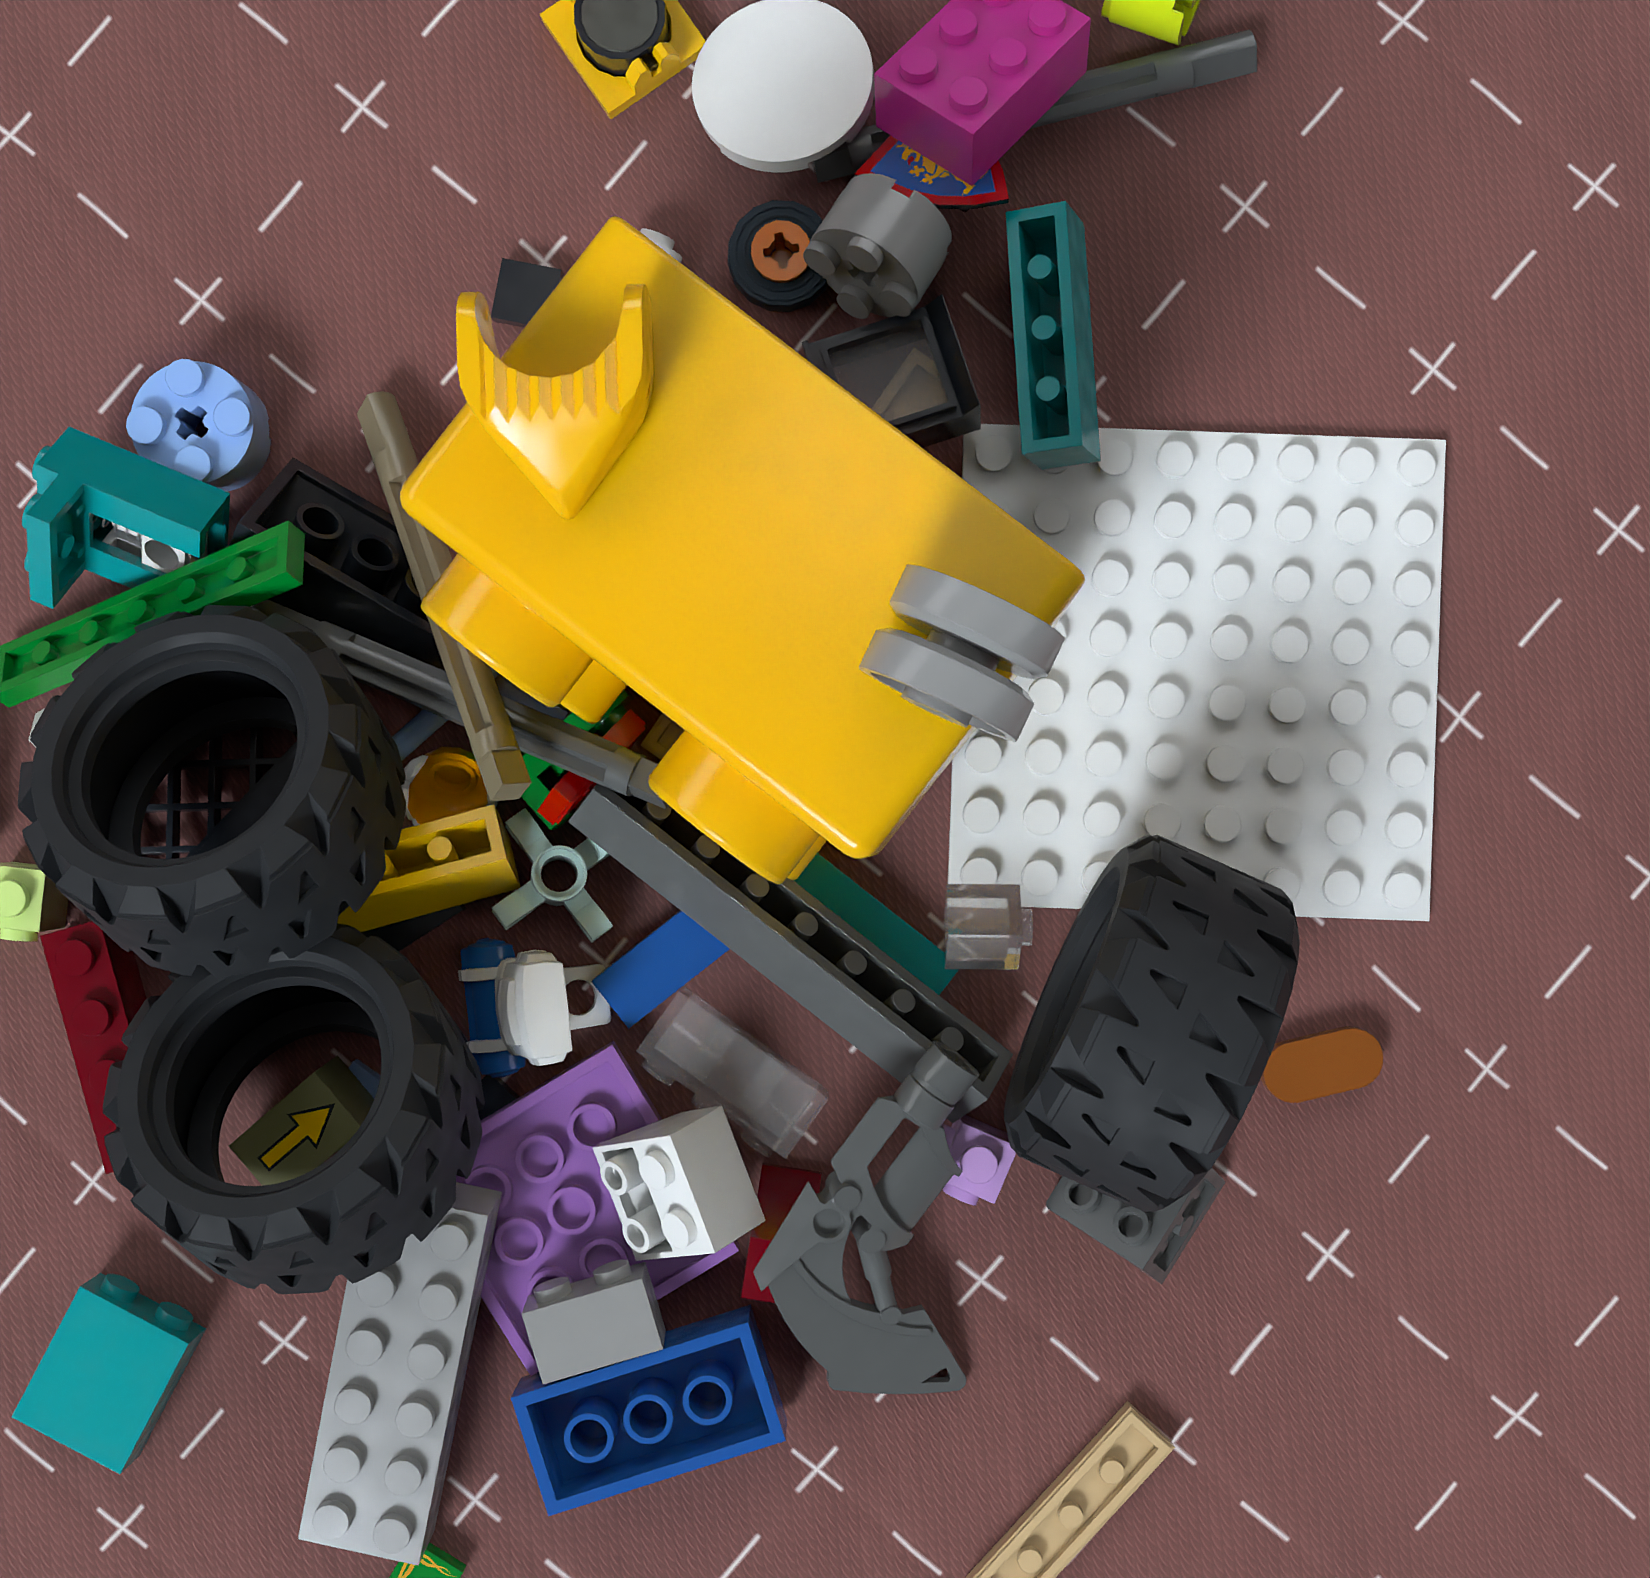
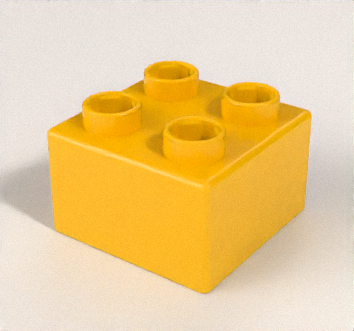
[400,216,1085,884]

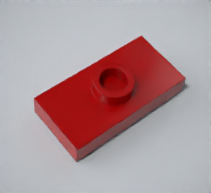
[537,709,646,825]

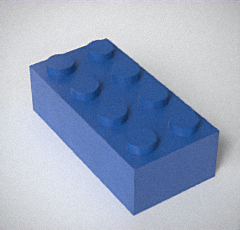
[511,1304,787,1516]

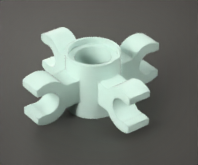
[492,808,613,943]

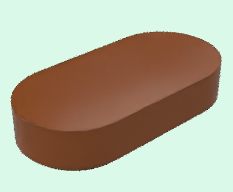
[1261,1026,1383,1103]

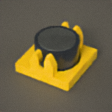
[540,0,706,119]

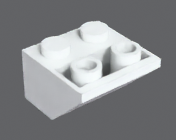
[593,1105,766,1261]

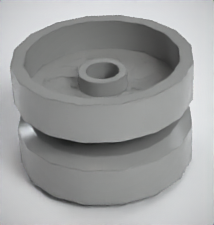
[859,564,1065,742]

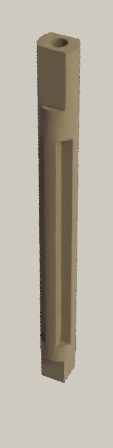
[357,391,532,801]

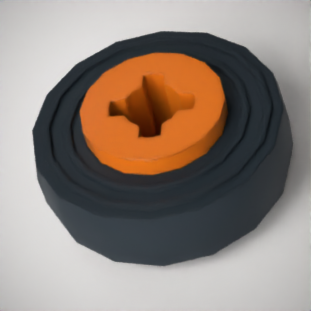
[728,200,828,312]

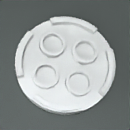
[692,0,875,173]

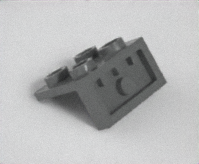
[1046,1168,1226,1284]

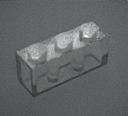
[636,986,829,1159]

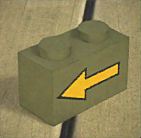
[229,1055,374,1186]

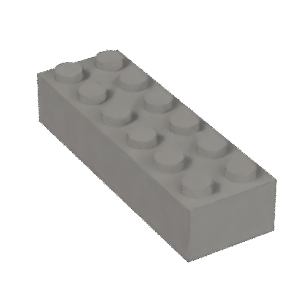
[298,1182,502,1566]

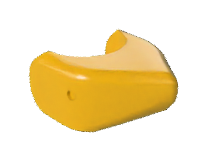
[456,284,654,520]

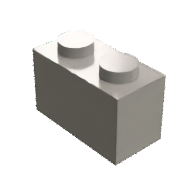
[521,1259,666,1384]

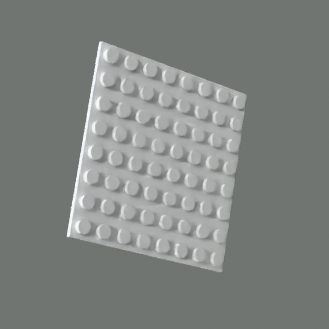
[947,424,1446,921]

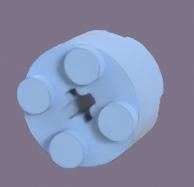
[126,359,271,491]

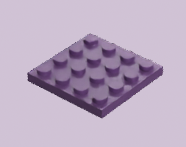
[456,1041,739,1376]

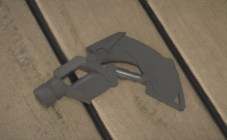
[753,1040,979,1394]

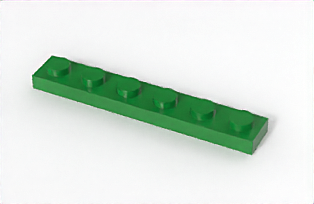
[0,521,305,708]

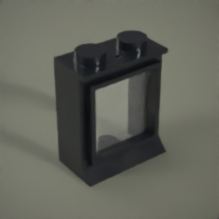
[802,294,981,448]

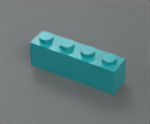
[1006,201,1101,470]

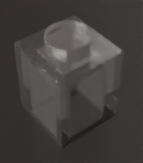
[944,884,1033,970]

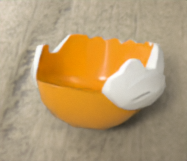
[401,747,499,826]

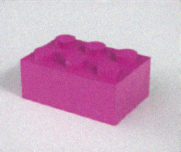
[874,0,1091,186]

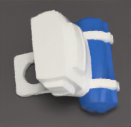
[458,938,611,1078]

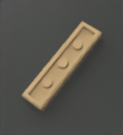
[965,1401,1175,1578]

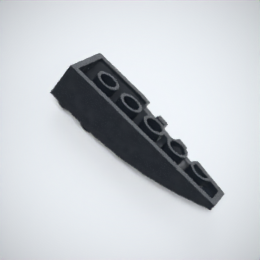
[229,457,569,720]

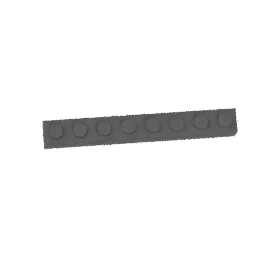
[568,783,1013,1123]

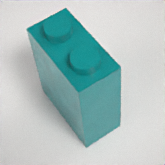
[12,1273,206,1474]

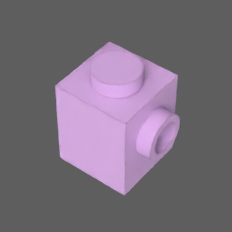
[942,1115,1016,1205]

